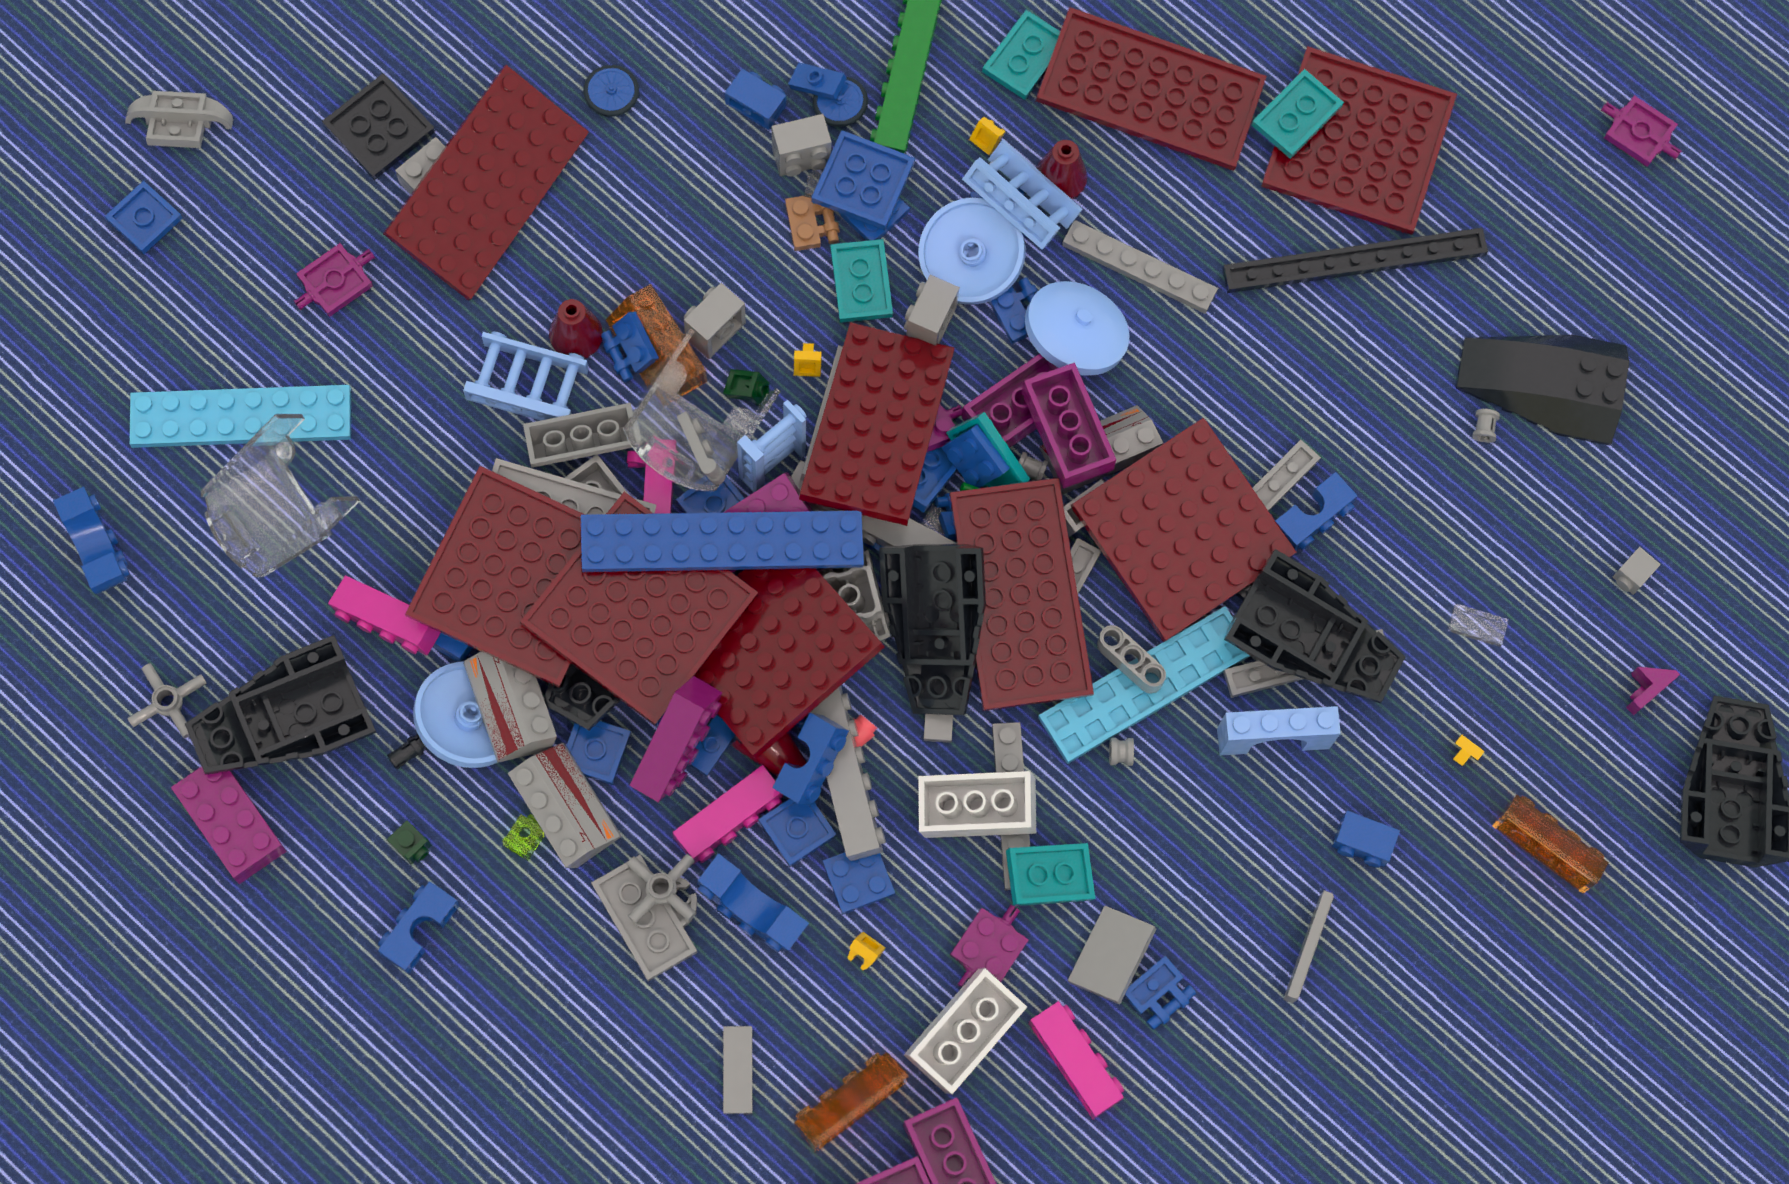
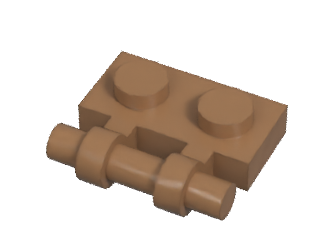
[785,195,840,251]

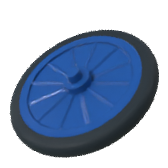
[583,65,639,117]
[813,77,868,127]

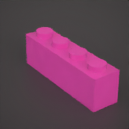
[328,575,441,655]
[672,765,783,864]
[1029,1001,1124,1119]

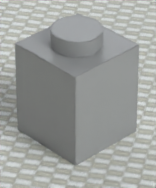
[1613,547,1661,595]

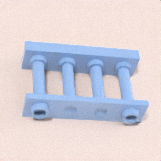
[962,140,1083,250]
[463,332,589,420]
[737,400,806,493]

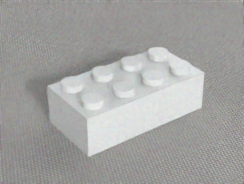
[919,771,1036,838]
[904,968,1027,1094]

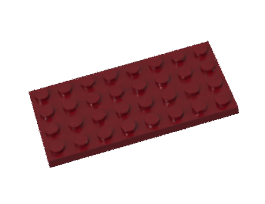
[1036,7,1267,171]
[383,65,589,300]
[799,322,955,526]
[949,478,1094,711]

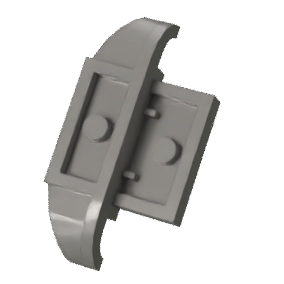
[125,91,233,148]

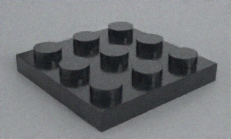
[322,73,435,180]

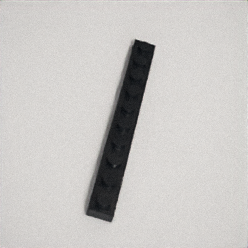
[1222,228,1488,293]

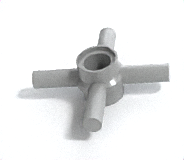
[127,663,207,738]
[627,854,696,924]

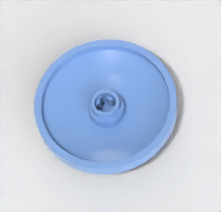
[918,198,1026,305]
[1025,281,1129,376]
[413,661,497,768]

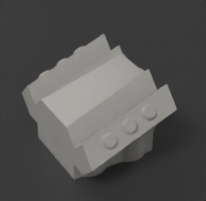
[819,550,890,641]

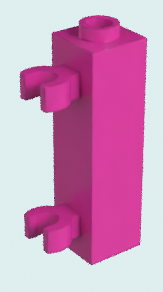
[627,440,676,514]

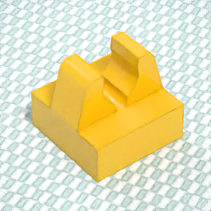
[969,117,1005,155]
[794,343,822,377]
[1453,734,1485,766]
[848,932,885,970]

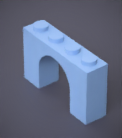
[1217,706,1341,755]

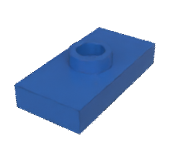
[788,63,847,100]
[688,715,736,777]

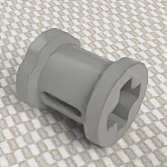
[1472,409,1500,443]
[1019,452,1049,481]

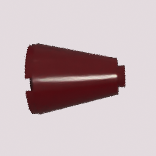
[1036,140,1087,199]
[549,299,603,359]
[731,732,807,777]

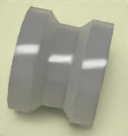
[1109,738,1134,766]

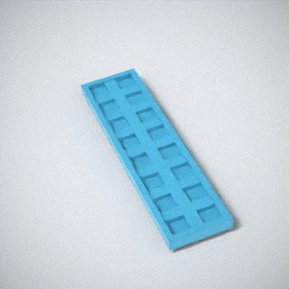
[130,385,351,448]
[1038,606,1250,764]

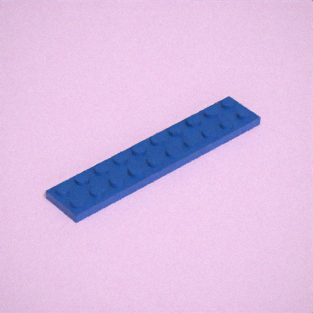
[581,511,864,572]

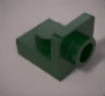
[723,369,770,407]
[386,820,432,865]

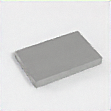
[1068,906,1156,1005]

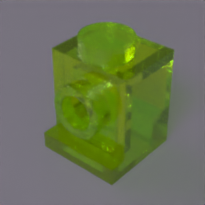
[502,813,545,861]

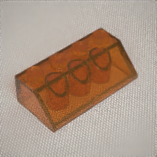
[606,284,707,408]
[1492,794,1609,894]
[794,1052,909,1153]

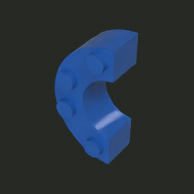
[53,487,130,595]
[697,853,809,952]

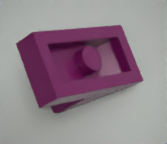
[1626,667,1680,715]

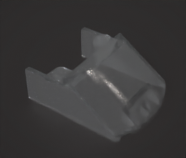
[623,329,781,491]
[201,414,360,577]

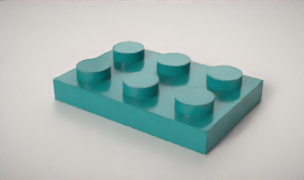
[982,10,1060,100]
[1251,69,1344,159]
[830,239,893,323]
[946,412,1030,488]
[1006,843,1096,906]

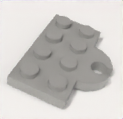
[591,854,697,981]

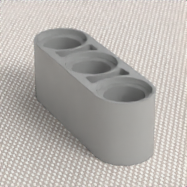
[1097,625,1166,694]

